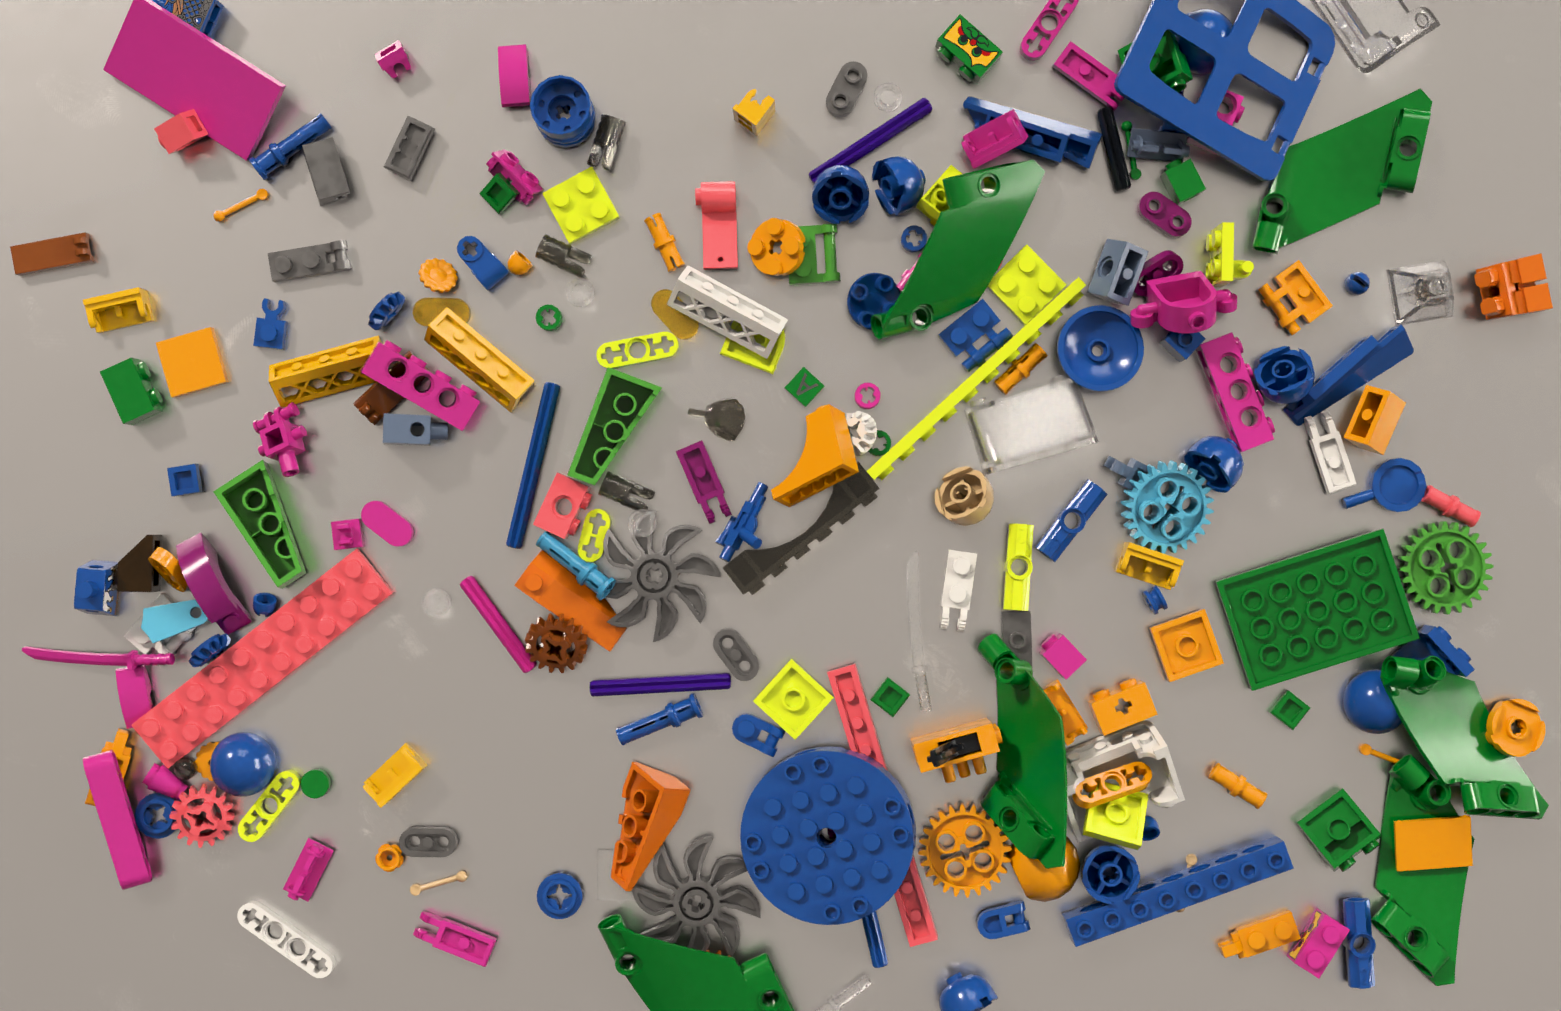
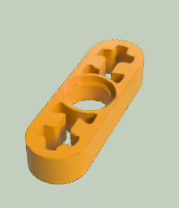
[1072,761,1152,809]

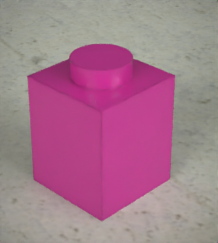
[1039,633,1087,680]

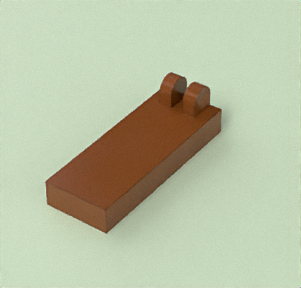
[10,232,94,276]
[354,350,429,425]

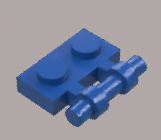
[938,299,1013,372]

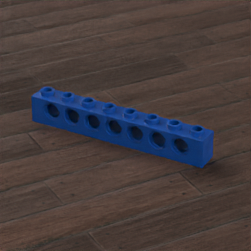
[1062,836,1294,947]

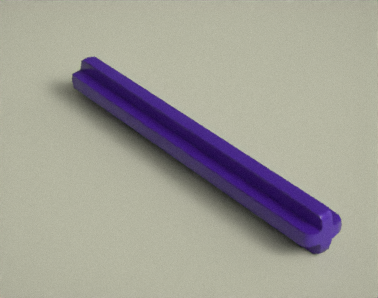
[809,98,933,184]
[590,673,731,697]

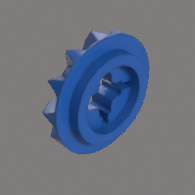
[368,291,405,330]
[189,634,231,667]
[135,793,177,839]
[537,872,583,919]

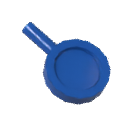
[1342,458,1427,512]

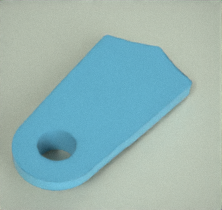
[141,600,208,643]

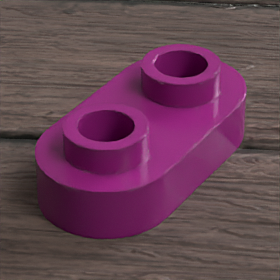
[1138,192,1192,238]
[1134,250,1184,296]

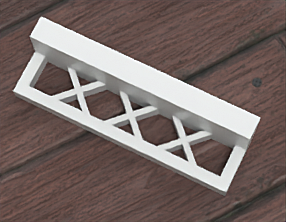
[667,266,788,359]

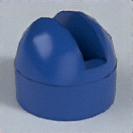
[1345,272,1370,295]
[253,593,277,617]
[1142,816,1160,841]

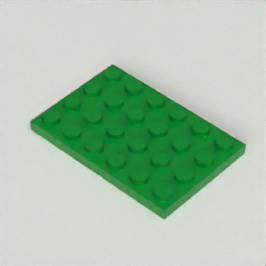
[1215,528,1420,691]

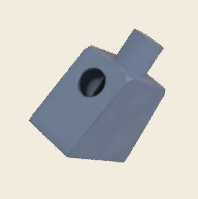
[383,413,448,446]

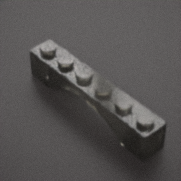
[723,462,880,595]

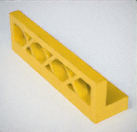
[424,307,535,413]
[269,335,389,408]

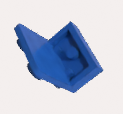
[1391,625,1475,677]

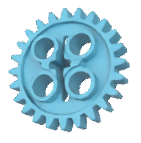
[1121,460,1214,554]

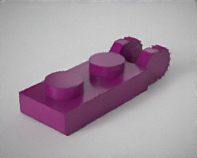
[676,440,732,524]

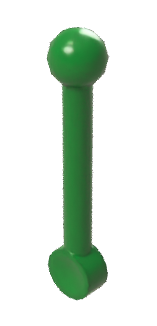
[1121,121,1141,180]

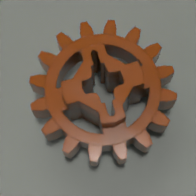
[525,613,588,673]

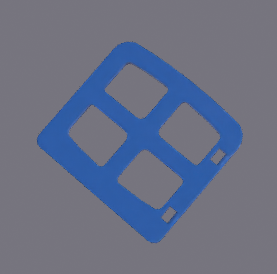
[1114,0,1335,181]

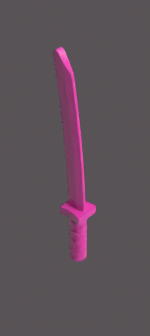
[22,646,175,670]

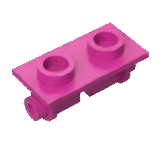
[486,149,544,205]
[283,838,334,902]

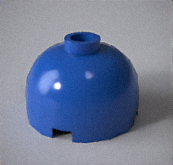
[872,156,926,215]
[812,165,869,224]
[1254,346,1315,404]
[1184,436,1244,493]
[1081,844,1140,904]
[939,972,998,1011]

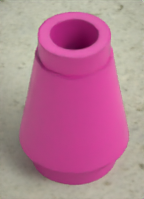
[142,763,188,801]

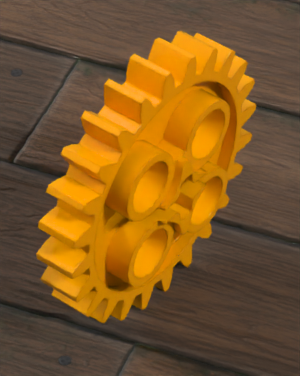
[918,803,1012,898]

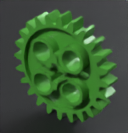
[1397,521,1494,615]

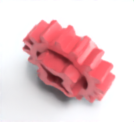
[169,784,235,848]

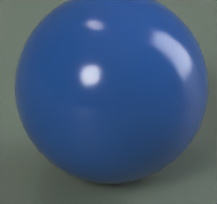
[1175,9,1233,74]
[1343,670,1402,734]
[210,732,276,797]

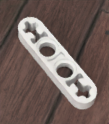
[237,901,336,978]

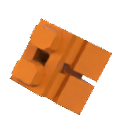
[1474,253,1553,320]

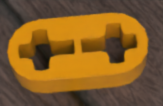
[148,547,188,592]

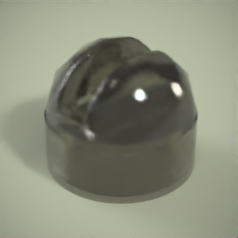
[173,756,198,780]

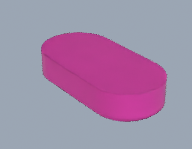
[361,501,414,546]

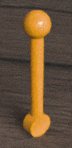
[213,189,269,222]
[1359,744,1399,764]

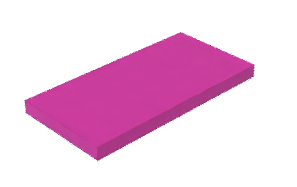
[103,0,286,161]

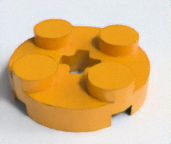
[747,218,805,276]
[1485,699,1545,757]

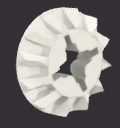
[846,411,877,457]

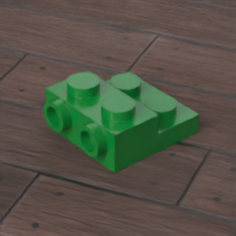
[1117,30,1193,92]
[1297,788,1381,872]

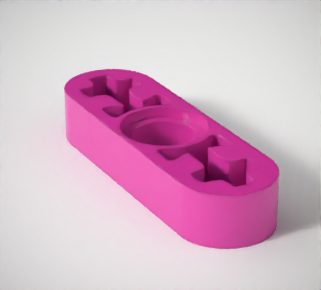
[1020,0,1079,61]

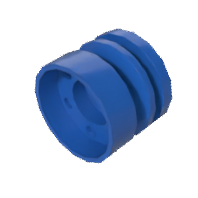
[530,75,596,148]

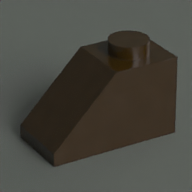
[114,535,162,592]

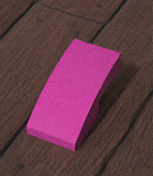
[498,44,531,107]
[115,665,154,729]

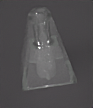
[1386,260,1454,326]

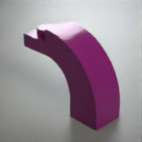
[176,532,252,635]

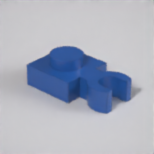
[253,298,288,350]

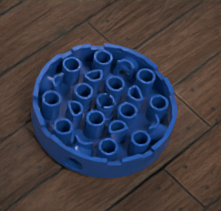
[740,746,916,925]

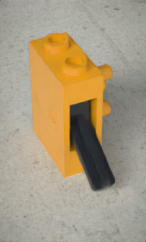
[910,718,1003,783]

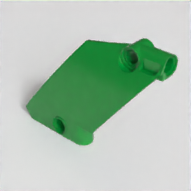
[1252,88,1432,254]
[871,159,1045,340]
[978,634,1067,869]
[1380,656,1549,820]
[1371,754,1475,986]
[598,914,794,1011]

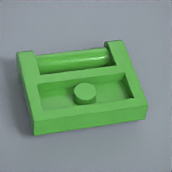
[789,224,841,285]

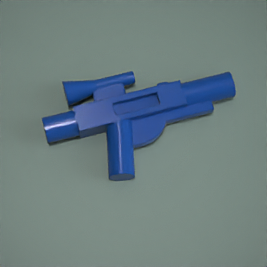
[715,482,768,562]

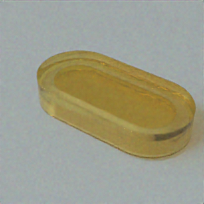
[651,289,699,340]
[413,298,471,327]

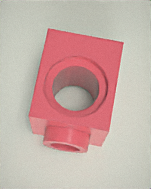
[154,109,209,154]

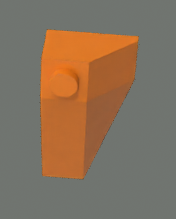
[514,550,627,652]
[611,762,691,891]

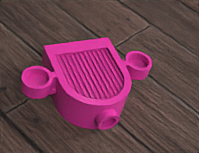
[1130,271,1237,333]

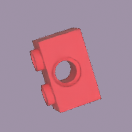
[533,472,593,539]

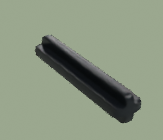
[1097,107,1131,191]

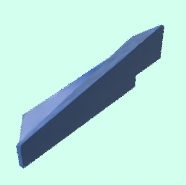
[963,96,1102,169]
[1282,325,1414,426]

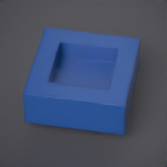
[167,464,203,497]

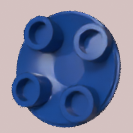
[847,273,900,330]

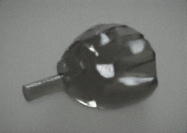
[688,398,745,441]

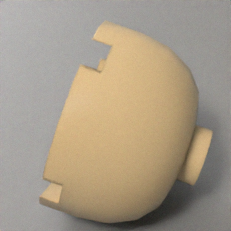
[935,466,994,526]

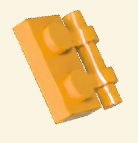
[1258,260,1333,336]

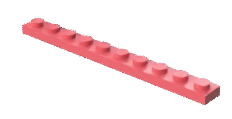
[827,663,938,947]

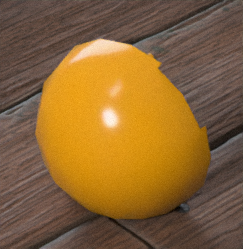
[1008,836,1080,902]

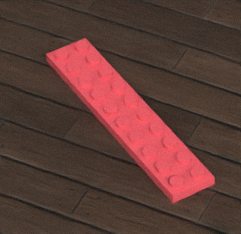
[131,548,393,769]

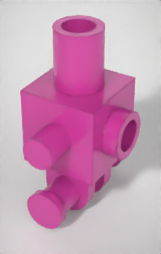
[253,402,307,477]

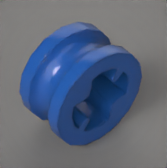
[901,225,927,253]
[1143,586,1168,615]

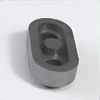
[826,61,868,117]
[713,629,759,681]
[399,827,458,857]

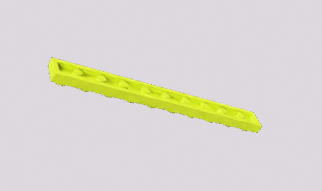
[866,277,1086,480]

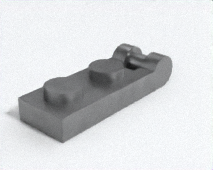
[268,240,351,282]

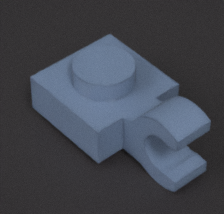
[1103,456,1148,490]

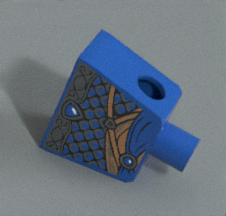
[152,0,224,37]

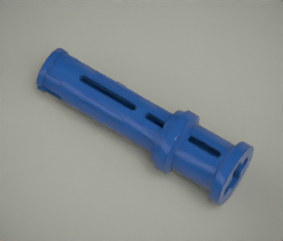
[249,113,332,180]
[616,693,703,745]

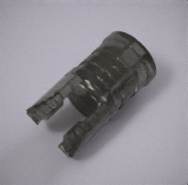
[587,114,626,171]
[535,234,592,278]
[598,471,655,514]

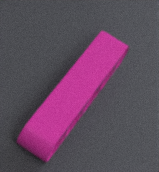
[83,750,152,890]

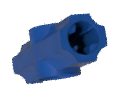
[1035,479,1108,562]
[1343,897,1376,989]

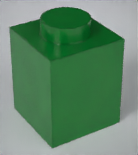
[1160,159,1206,205]

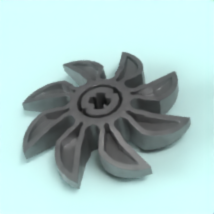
[603,510,721,642]
[632,836,761,956]

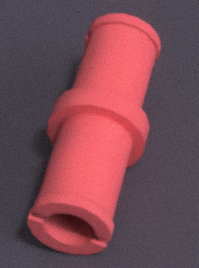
[1421,485,1481,527]

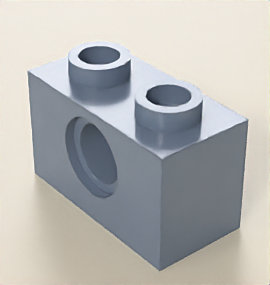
[1087,239,1149,306]

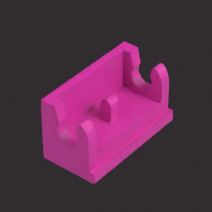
[961,109,1029,169]

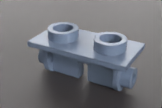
[1127,128,1190,162]

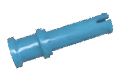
[536,531,616,600]

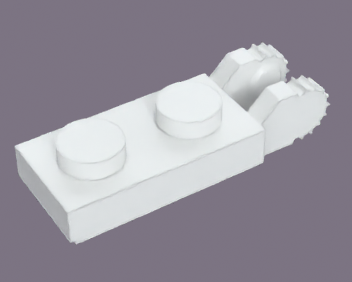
[1304,410,1357,494]
[940,549,977,632]

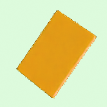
[1394,815,1473,872]

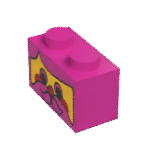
[1287,908,1350,978]

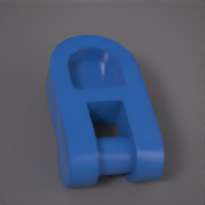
[732,713,786,757]
[977,900,1031,939]

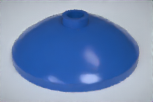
[1057,305,1144,392]

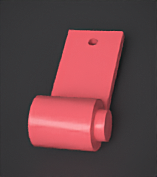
[695,181,738,270]

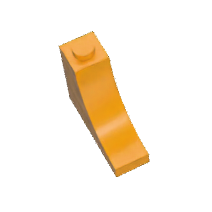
[771,404,859,507]

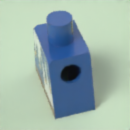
[74,560,119,616]

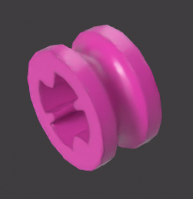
[855,383,880,409]

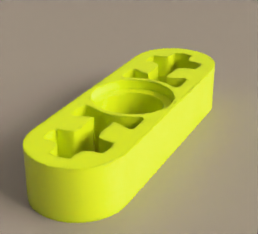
[596,332,679,369]
[238,770,302,842]

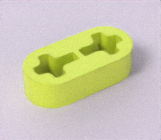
[578,509,611,562]

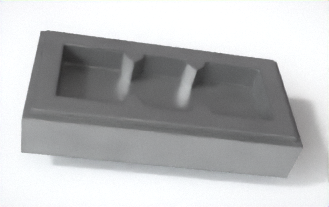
[384,116,435,180]
[1001,611,1032,666]

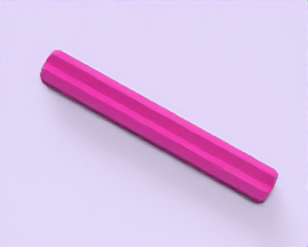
[460,576,537,673]

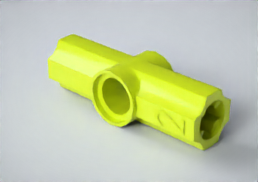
[1003,524,1034,611]

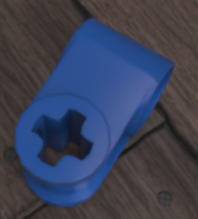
[457,236,509,290]

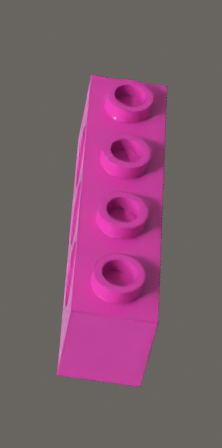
[1196,332,1275,452]
[360,340,480,431]

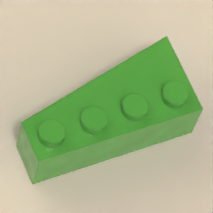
[567,367,662,485]
[213,460,306,589]

